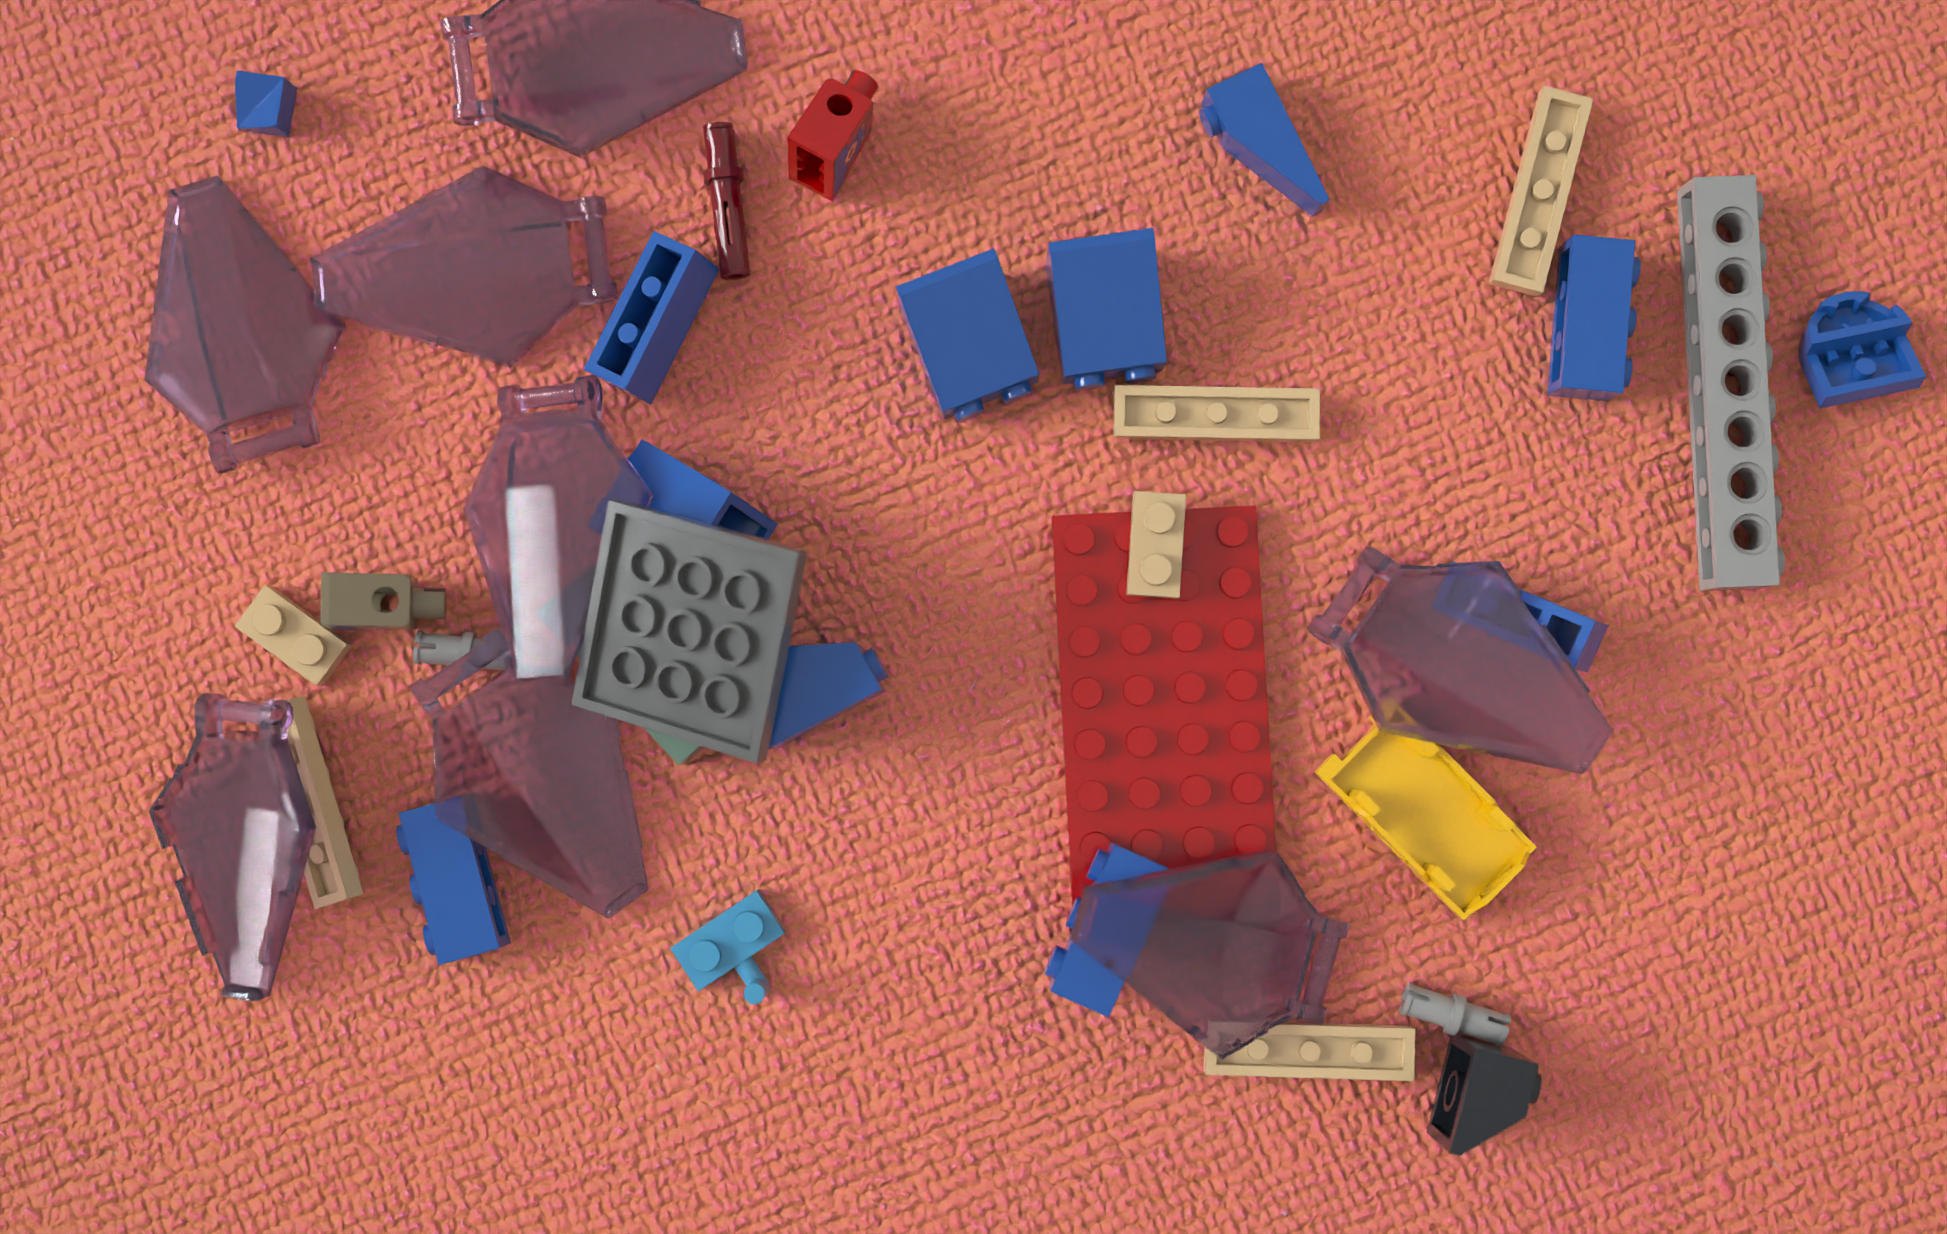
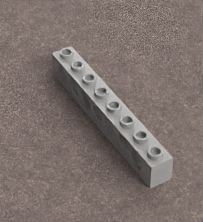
[1677,175,1785,591]

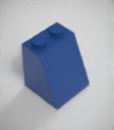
[1045,228,1167,390]
[896,248,1039,422]
[587,439,778,540]
[769,642,889,749]

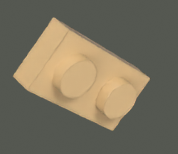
[1126,491,1186,599]
[235,585,353,686]

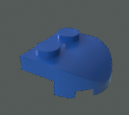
[1798,291,1926,408]

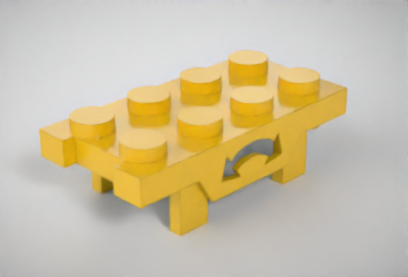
[1314,699,1537,920]

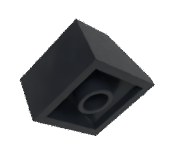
[1426,1033,1542,1156]

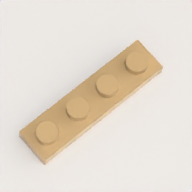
[1489,86,1593,297]
[1113,385,1320,442]
[257,696,363,909]
[1203,1019,1415,1081]

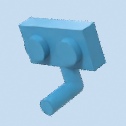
[670,889,786,1005]

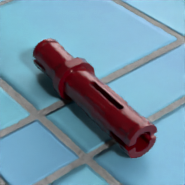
[703,122,750,280]

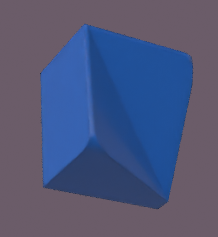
[235,71,297,137]

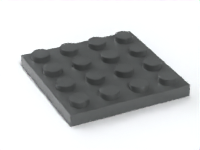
[571,499,808,763]

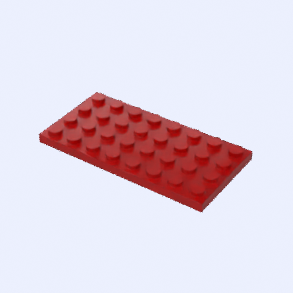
[1051,505,1280,923]

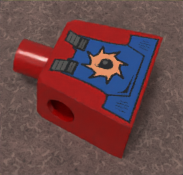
[788,70,878,202]

